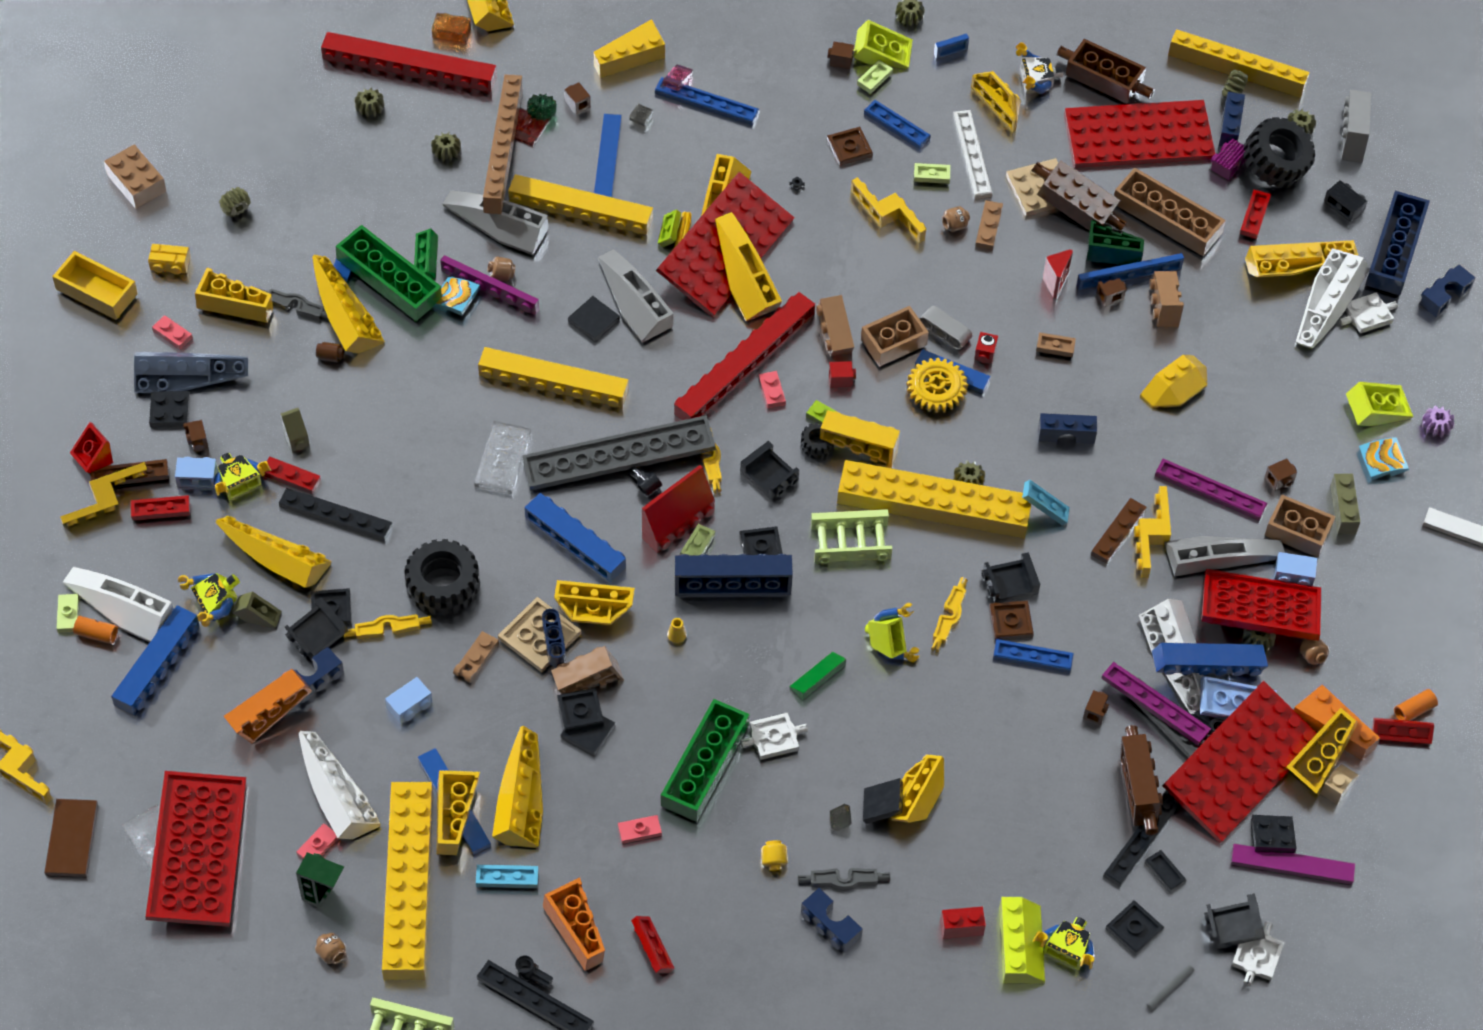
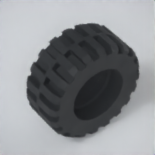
[1243,117,1315,188]
[404,539,480,615]

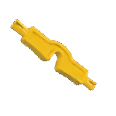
[701,428,722,493]
[931,577,968,652]
[344,614,432,640]

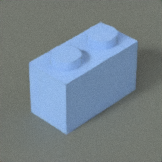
[175,457,218,488]
[1274,552,1317,586]
[385,677,433,724]

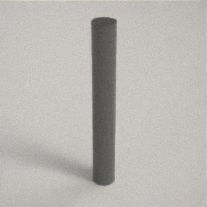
[1147,965,1195,1011]

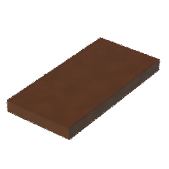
[44,799,98,877]

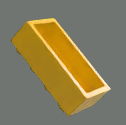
[52,251,138,320]

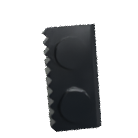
[1324,180,1368,221]

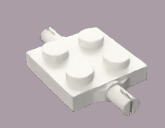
[1339,293,1398,334]
[740,713,808,760]
[1231,921,1284,986]

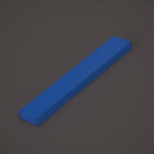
[655,77,759,125]
[594,114,622,197]
[1076,253,1184,290]
[418,748,491,855]

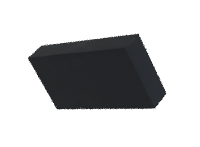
[1144,850,1187,893]

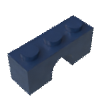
[1218,92,1245,146]
[1420,265,1476,318]
[1038,413,1097,444]
[294,647,344,706]
[801,888,863,953]

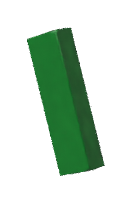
[414,228,438,279]
[789,652,846,700]

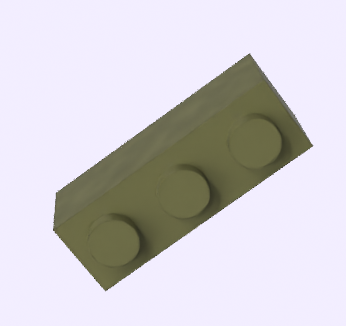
[1330,473,1361,534]

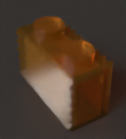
[432,13,471,44]

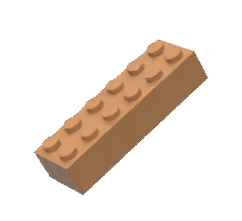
[1114,168,1226,256]

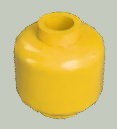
[761,840,788,871]

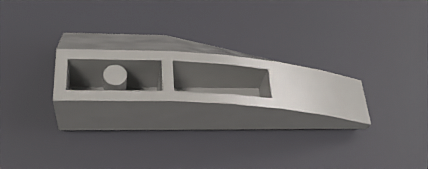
[443,191,549,255]
[598,249,674,343]
[1164,536,1285,576]

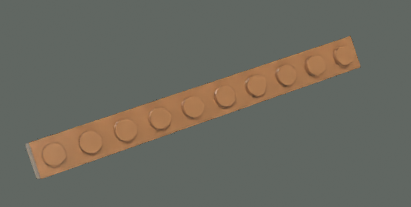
[483,74,523,214]

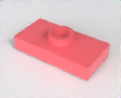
[618,815,662,844]
[296,823,339,859]

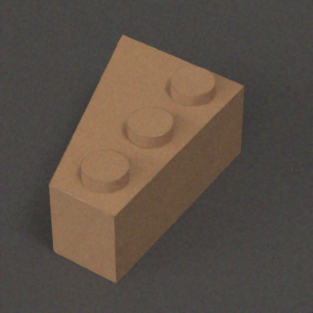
[1150,271,1184,327]
[816,295,854,356]
[551,646,624,694]

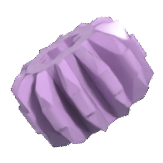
[1422,405,1454,438]

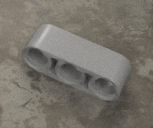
[920,306,973,350]

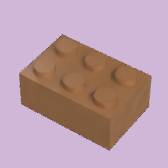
[104,144,166,209]
[861,306,929,367]
[1264,495,1336,558]

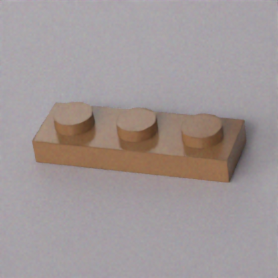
[975,200,1003,250]

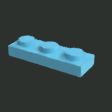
[1022,480,1070,525]
[476,865,539,888]

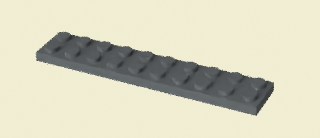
[522,415,716,491]

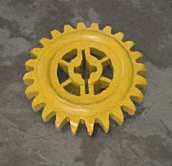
[906,358,968,413]

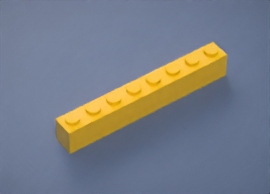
[1168,29,1309,98]
[508,174,653,235]
[478,347,629,408]

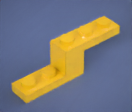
[851,177,926,243]
[60,462,147,527]
[1134,486,1171,578]
[0,729,52,805]

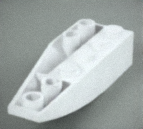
[1296,248,1370,349]
[63,567,174,642]
[1139,599,1204,714]
[299,731,381,839]

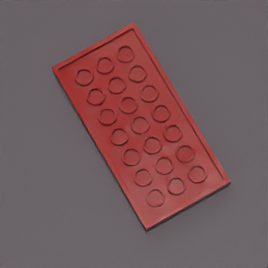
[1064,100,1215,168]
[656,172,795,317]
[1162,681,1317,843]
[145,771,246,927]

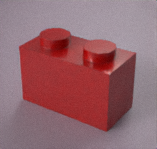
[940,906,986,939]

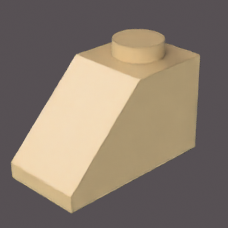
[1321,764,1359,805]

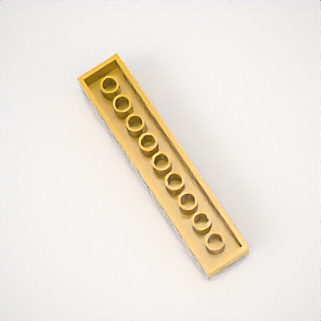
[837,460,1031,539]
[382,782,433,980]

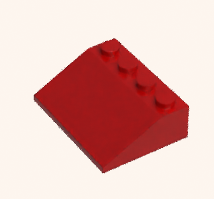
[642,465,715,553]

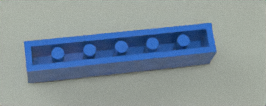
[524,493,626,583]
[111,605,199,716]
[1152,643,1268,676]

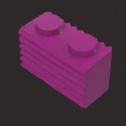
[1211,139,1247,180]

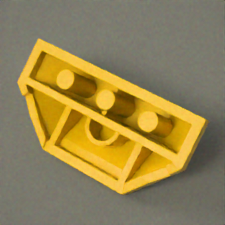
[971,71,1021,132]
[1140,355,1207,408]
[554,580,635,625]
[891,754,944,823]

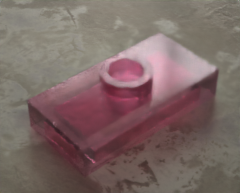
[662,64,693,91]

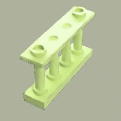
[811,509,892,563]
[370,997,454,1030]

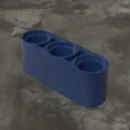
[542,608,566,667]

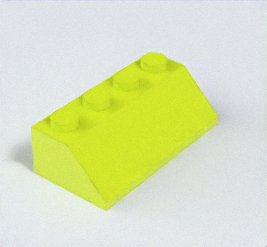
[999,897,1045,984]

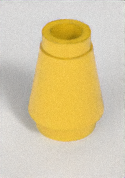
[667,618,687,643]

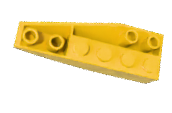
[467,0,514,31]
[701,154,751,216]
[715,212,782,322]
[1245,240,1358,277]
[312,254,385,354]
[216,516,332,587]
[492,726,543,848]

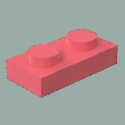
[152,315,193,350]
[758,371,786,409]

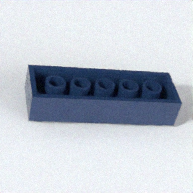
[1365,190,1430,295]
[675,554,793,596]

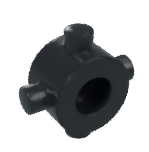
[789,177,805,191]

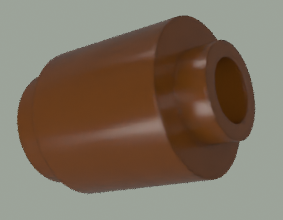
[316,342,345,362]

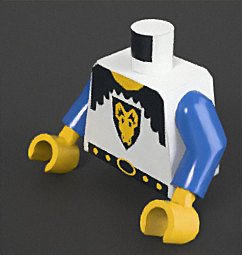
[1016,42,1063,94]

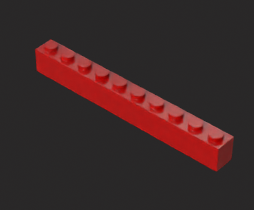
[321,32,497,92]
[674,292,816,420]

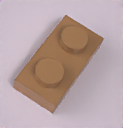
[1036,332,1076,357]

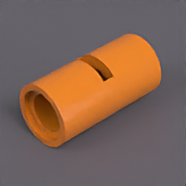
[73,616,118,644]
[1394,689,1438,721]

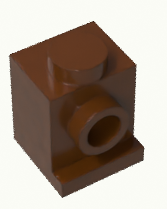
[1096,278,1127,307]
[183,420,208,452]
[1083,690,1110,725]

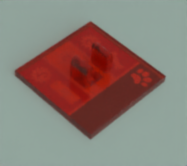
[515,108,550,146]

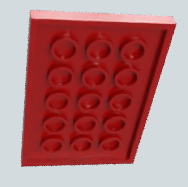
[1201,569,1321,641]

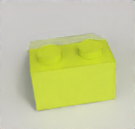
[853,20,913,69]
[1346,382,1413,426]

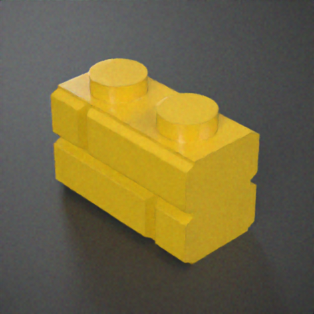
[148,244,191,275]

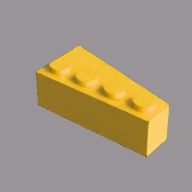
[1287,708,1358,796]

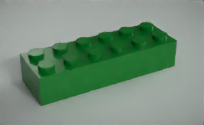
[335,225,442,321]
[661,699,750,822]

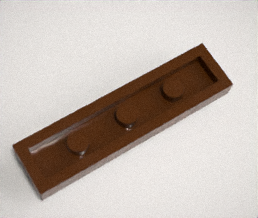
[90,459,169,486]
[1091,498,1147,564]

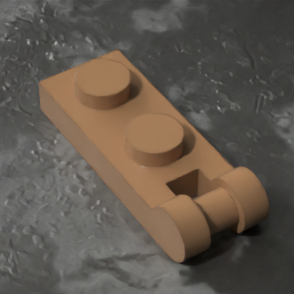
[453,631,499,683]

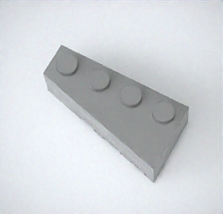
[1341,89,1371,163]

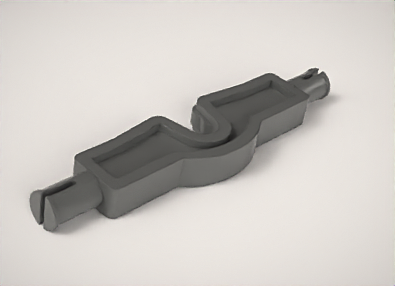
[258,288,329,320]
[798,868,890,890]

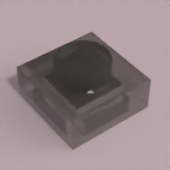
[629,104,653,126]
[830,804,852,831]

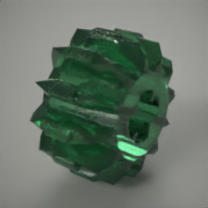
[527,93,557,122]

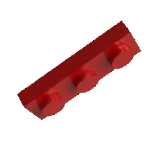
[1239,189,1271,239]
[264,456,321,495]
[131,495,190,521]
[1372,718,1434,744]
[631,916,675,973]

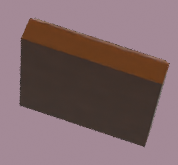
[827,127,873,166]
[989,601,1034,641]

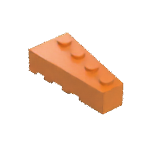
[224,669,312,744]
[1294,685,1380,760]
[543,877,605,971]

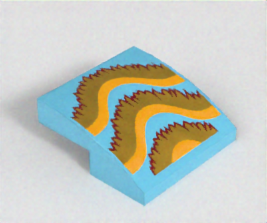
[433,277,480,316]
[1359,437,1409,480]

